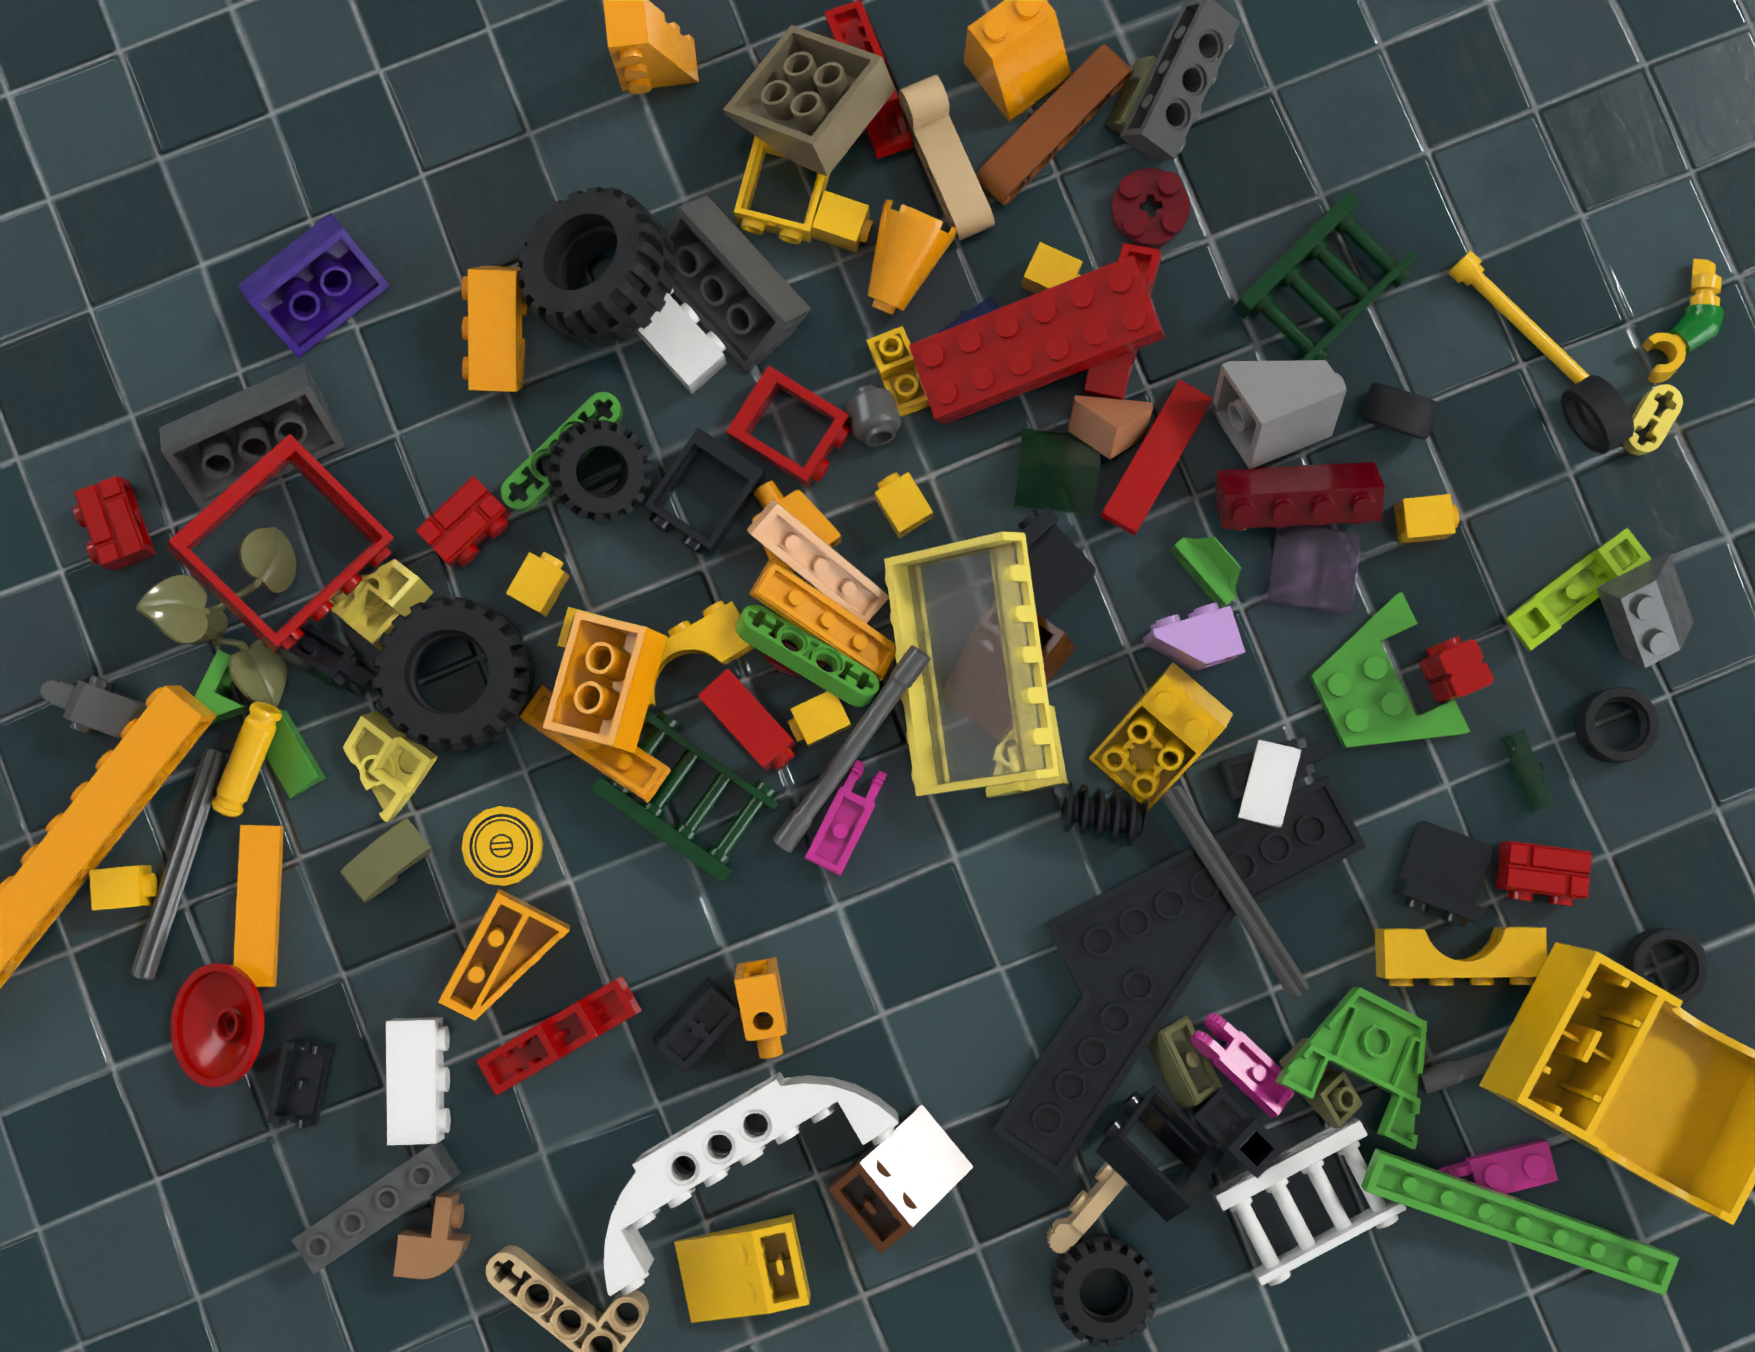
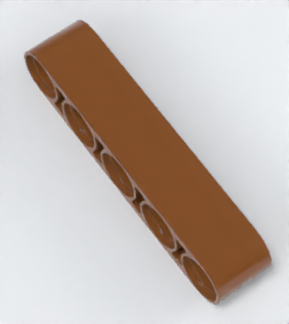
[976,44,1134,206]

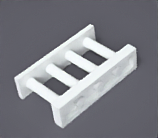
[1209,1116,1407,1286]

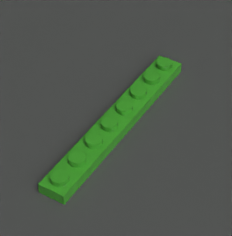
[1361,1148,1679,1296]

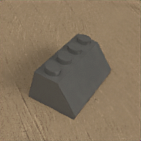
[665,195,811,373]
[159,363,345,512]

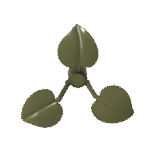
[135,527,297,708]

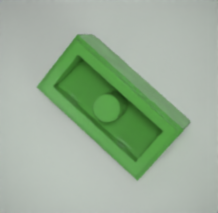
[266,709,326,799]

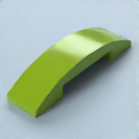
[1504,528,1652,652]

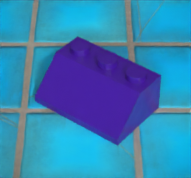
[238,212,390,358]

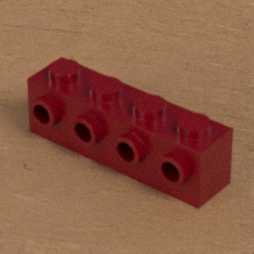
[1215,462,1385,531]

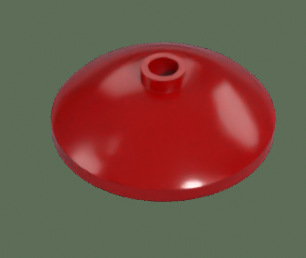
[171,963,265,1087]

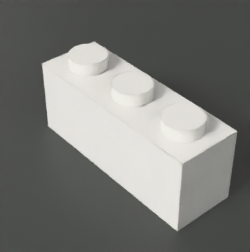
[635,288,727,394]
[386,1017,451,1145]

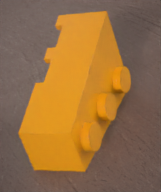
[603,0,699,94]
[461,266,527,392]
[438,889,570,1021]

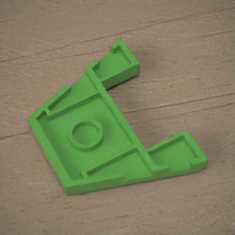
[1309,592,1470,748]
[1275,987,1427,1150]

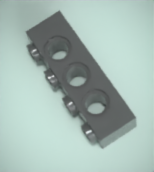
[1120,0,1240,162]
[291,1141,461,1275]

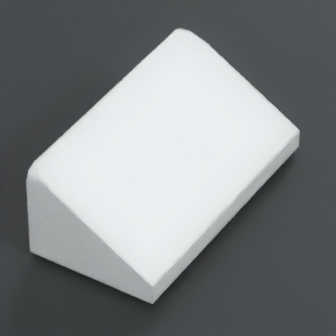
[1238,740,1301,828]

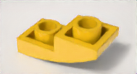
[866,326,930,417]

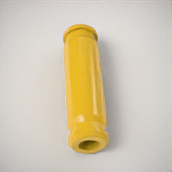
[211,701,282,817]

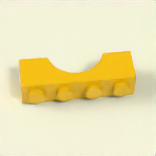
[647,600,755,711]
[1375,927,1547,986]

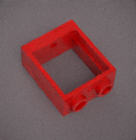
[726,365,851,488]
[698,668,796,772]

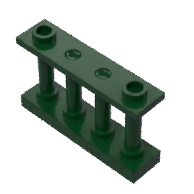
[1233,190,1417,360]
[591,710,780,883]

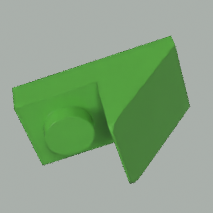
[194,649,250,725]

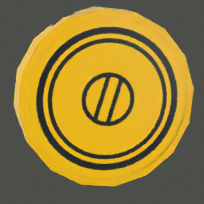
[462,806,544,886]

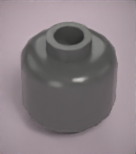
[845,385,902,447]

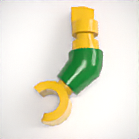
[1642,259,1724,383]

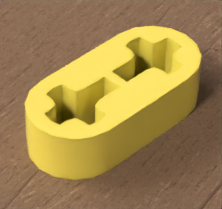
[1622,384,1683,456]

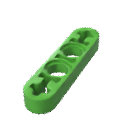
[501,392,623,512]
[735,604,880,707]

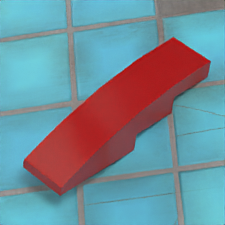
[824,0,913,159]
[1100,379,1213,536]
[477,976,642,1096]

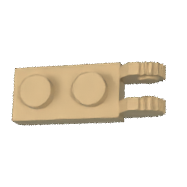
[1046,1162,1127,1255]

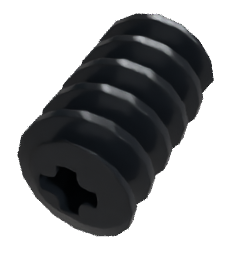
[1060,781,1148,847]

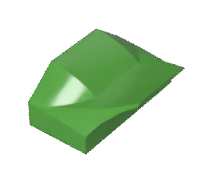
[1169,537,1241,609]

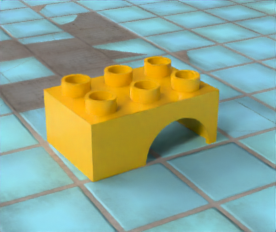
[1479,942,1755,1225]

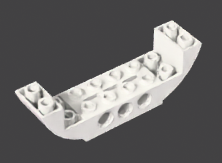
[604,1072,899,1296]

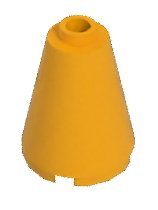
[867,199,958,315]

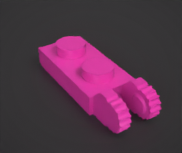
[805,760,887,876]
[1191,1013,1295,1119]
[1438,1139,1558,1194]

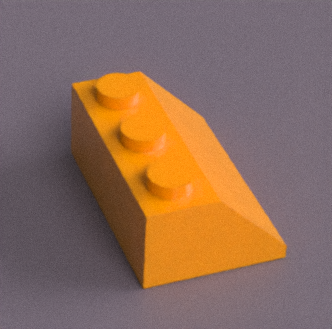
[543,610,668,754]

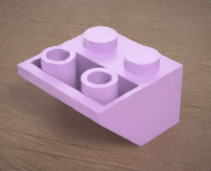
[1143,602,1245,671]

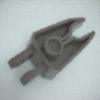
[39,675,147,739]

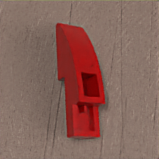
[1084,243,1161,400]

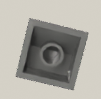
[1596,552,1694,668]

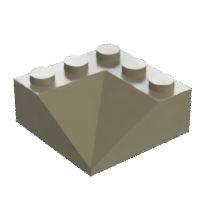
[723,25,895,176]

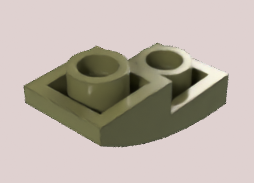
[340,818,431,904]
[1279,1038,1363,1128]

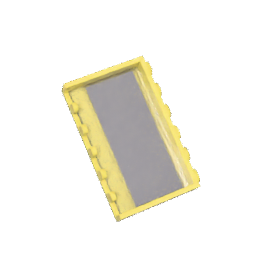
[884,531,1059,796]

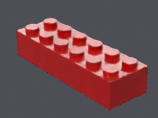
[909,255,1166,424]

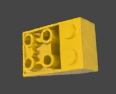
[1088,662,1233,811]
[674,1214,811,1323]

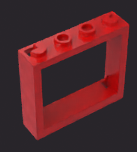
[168,434,394,653]

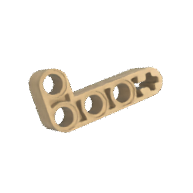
[899,74,995,241]
[486,1245,649,1352]

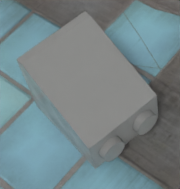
[1211,360,1347,470]

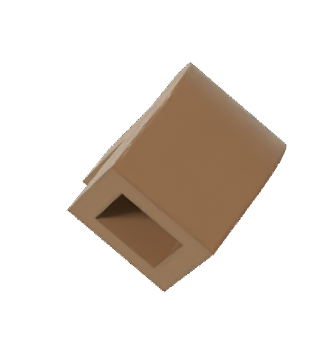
[393,1190,471,1279]

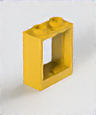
[734,136,830,244]

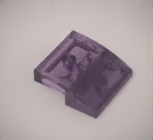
[1267,525,1362,614]

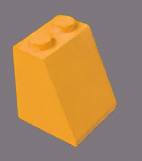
[963,0,1072,123]

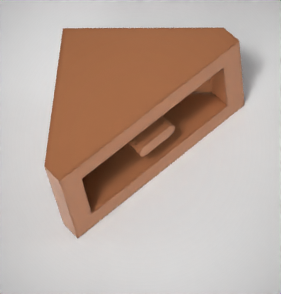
[1068,395,1153,459]

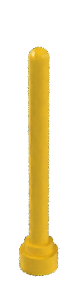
[1448,250,1590,384]

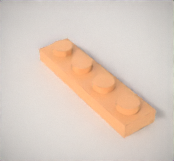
[747,499,889,624]

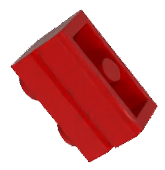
[416,475,511,568]
[73,476,156,571]
[1419,636,1494,703]
[1496,841,1592,906]

